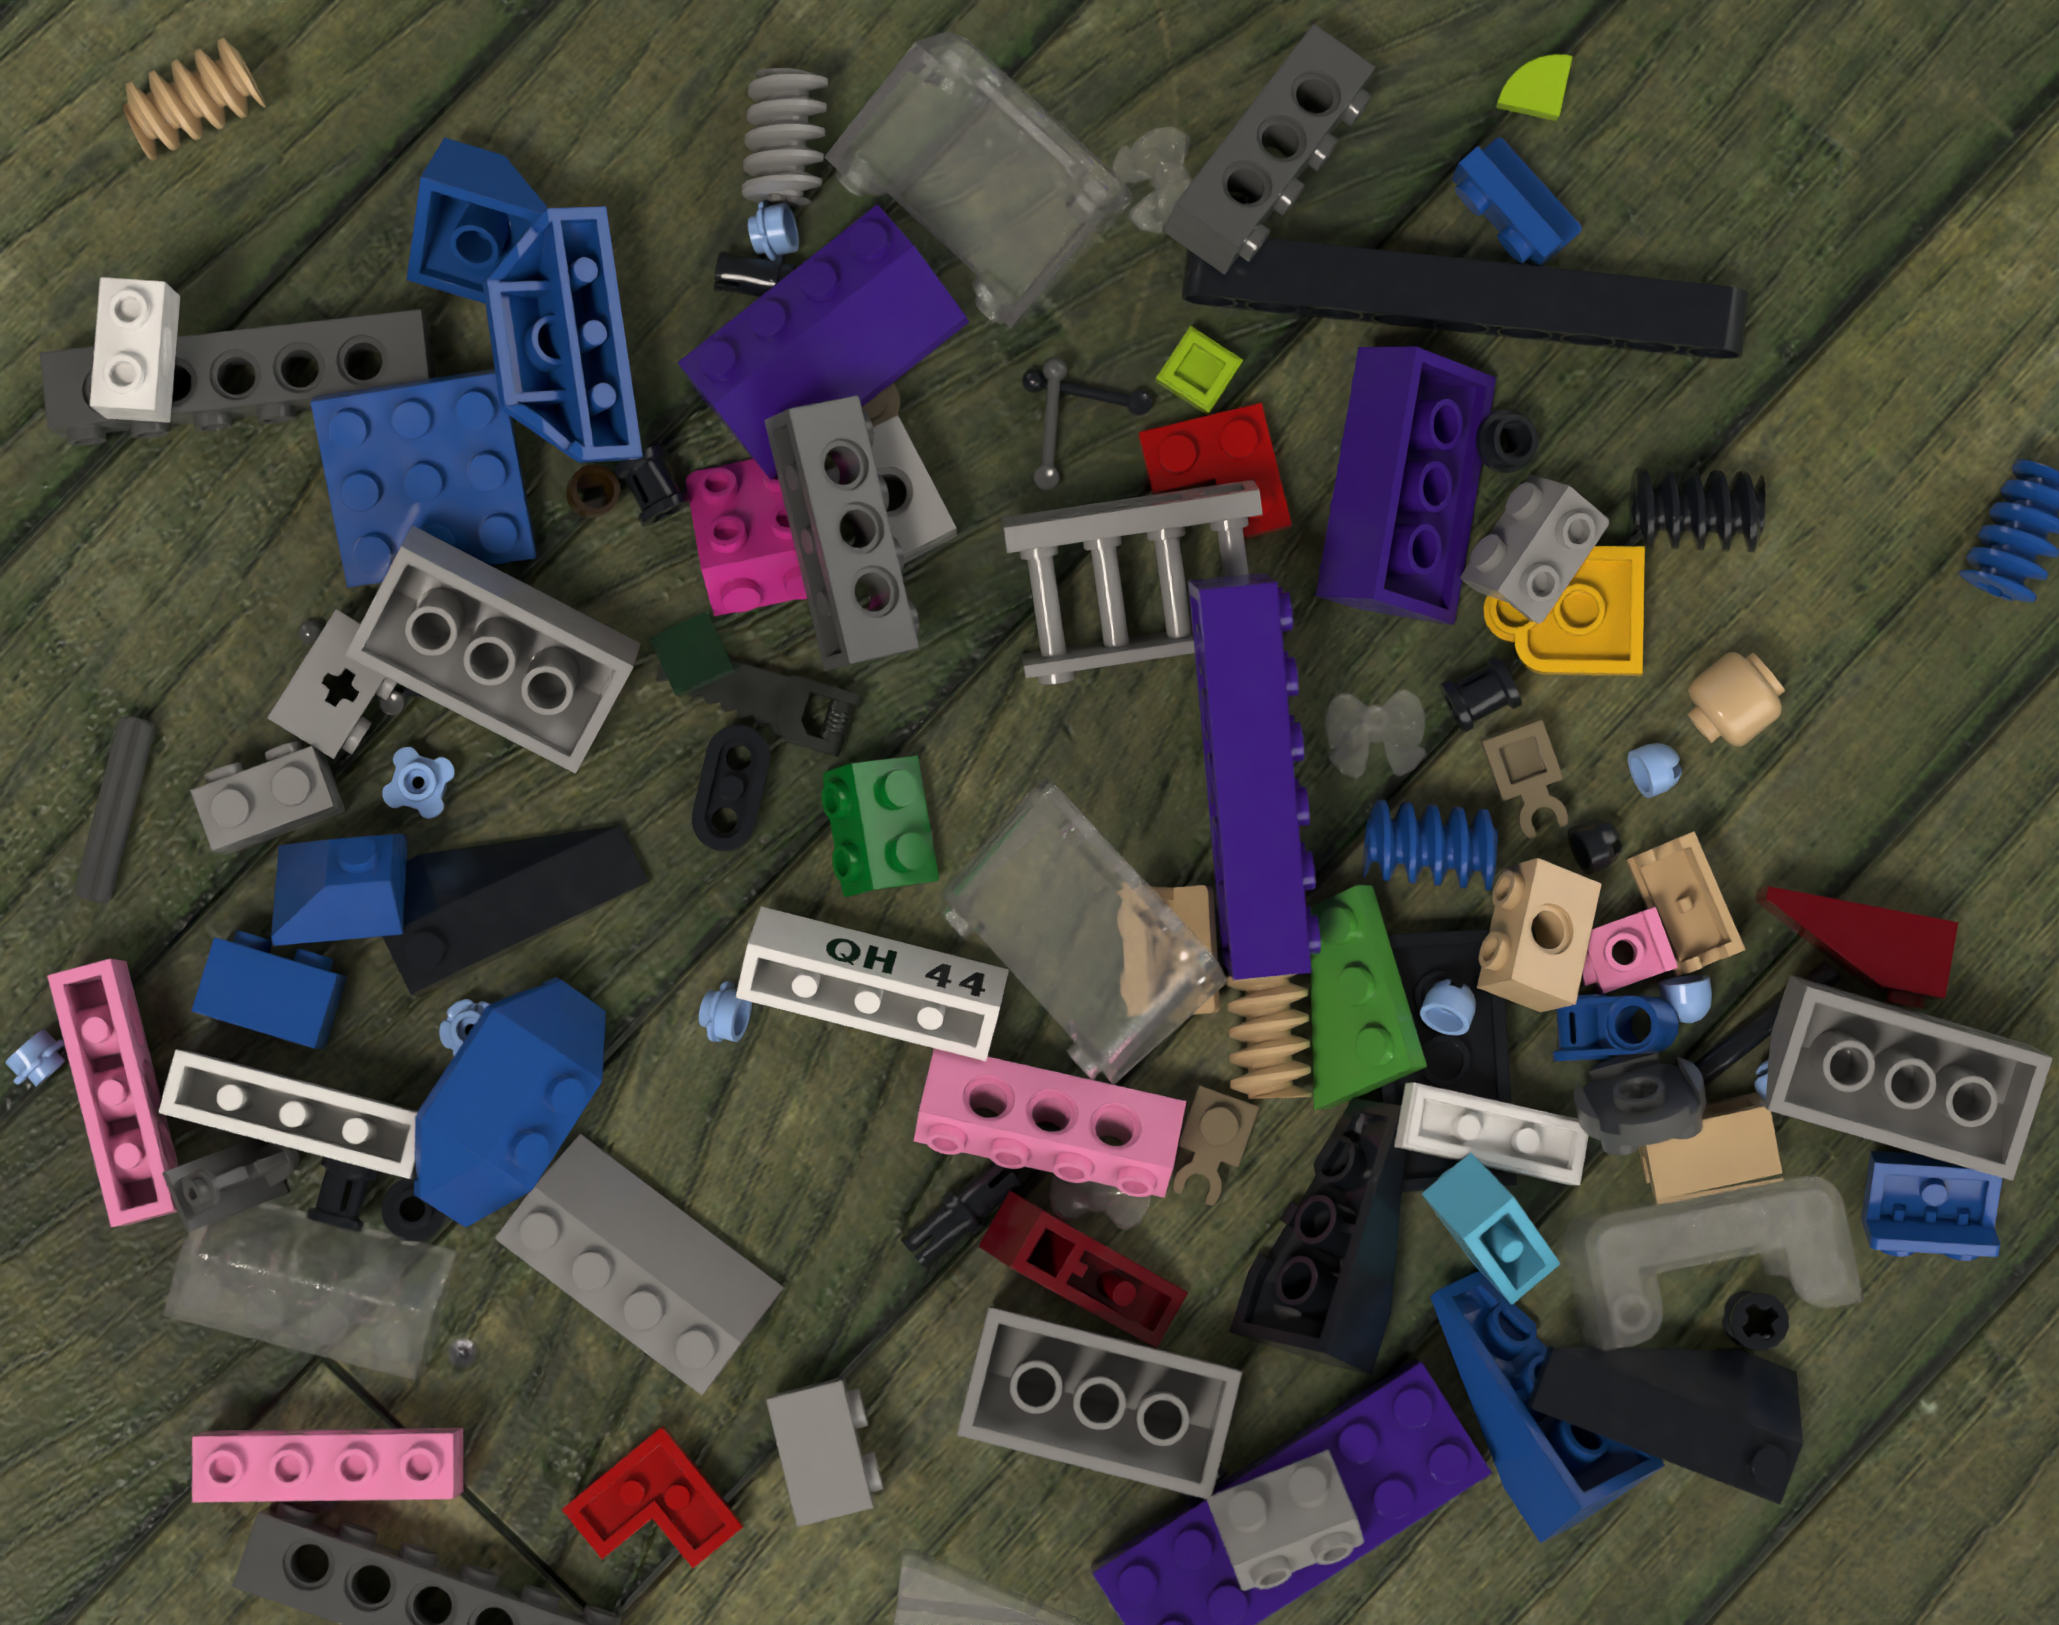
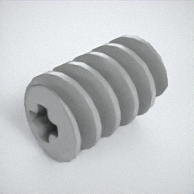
[742,68,828,207]

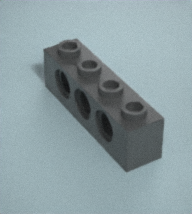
[1163,24,1376,275]
[764,395,919,671]

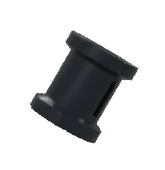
[613,444,692,527]
[1439,654,1522,733]
[306,1156,378,1233]
[1721,1290,1789,1351]

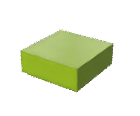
[1155,326,1243,416]

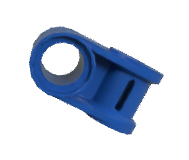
[1552,994,1679,1061]

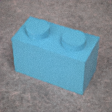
[1422,1153,1561,1305]

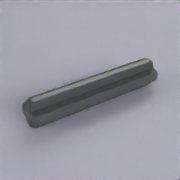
[74,716,155,903]

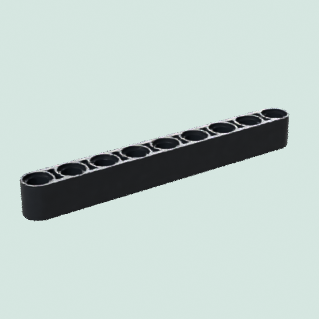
[1181,238,1748,359]

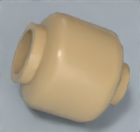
[1687,652,1785,747]

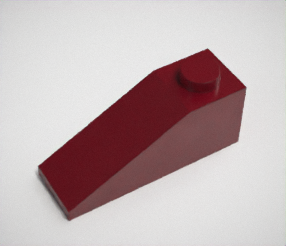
[1755,886,1959,1009]
[978,1191,1188,1348]

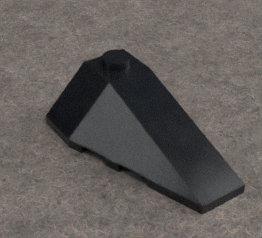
[1229,1098,1406,1375]
[1526,1345,1803,1505]

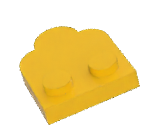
[1484,546,1645,676]

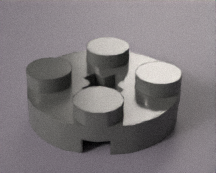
[1574,1053,1706,1156]

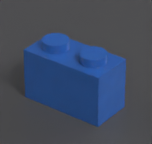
[191,930,348,1049]

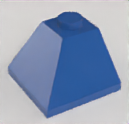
[406,137,547,304]
[271,834,408,946]

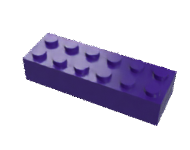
[1188,573,1321,980]
[1091,1358,1492,1625]

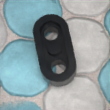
[692,725,771,852]

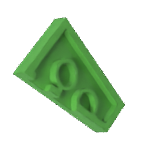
[1310,885,1427,1110]

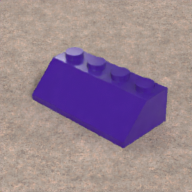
[677,204,969,480]
[1316,347,1496,625]

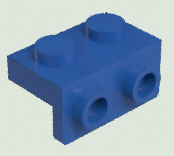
[1452,138,1581,267]
[1861,1151,2002,1261]

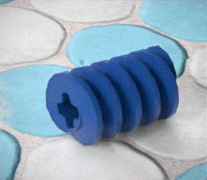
[1957,459,2059,603]
[1362,800,1498,891]

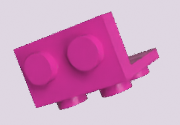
[686,459,807,617]

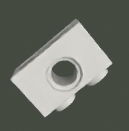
[90,277,180,423]

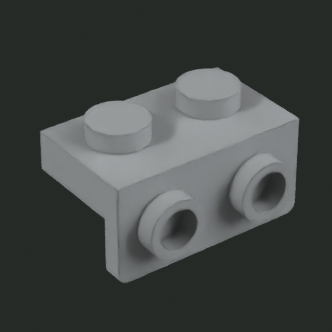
[1460,474,1609,623]
[1206,1450,1364,1590]

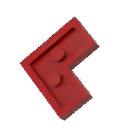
[1138,403,1292,539]
[561,1425,745,1568]

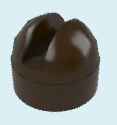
[566,464,620,518]

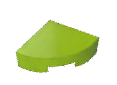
[1495,54,1573,121]

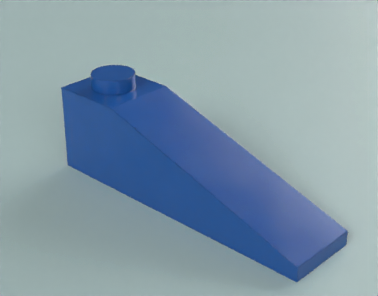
[1430,1271,1665,1543]

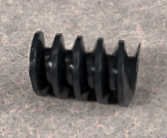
[1628,467,1766,553]

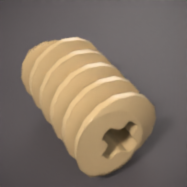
[122,37,266,162]
[1226,974,1312,1099]

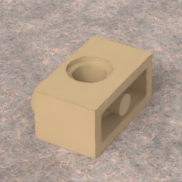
[1477,858,1601,1012]

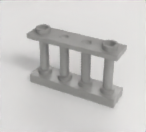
[1001,480,1263,685]

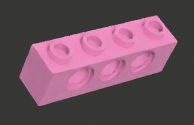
[47,959,178,1227]
[914,1048,1186,1198]
[192,1428,463,1502]

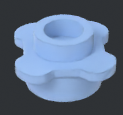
[382,747,455,819]

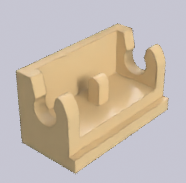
[1626,831,1745,977]
[1639,1093,1782,1200]

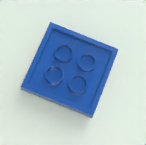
[310,369,537,588]

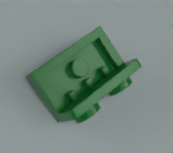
[821,755,939,897]

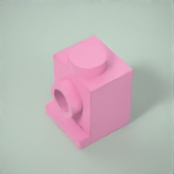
[1581,907,1678,995]

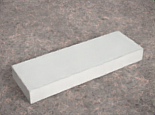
[1394,1083,1589,1185]

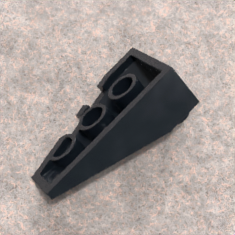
[382,825,649,997]

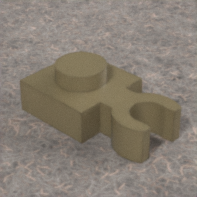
[1479,717,1568,839]
[1172,1085,1259,1206]

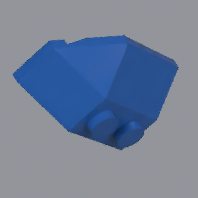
[482,206,643,463]
[414,977,606,1228]

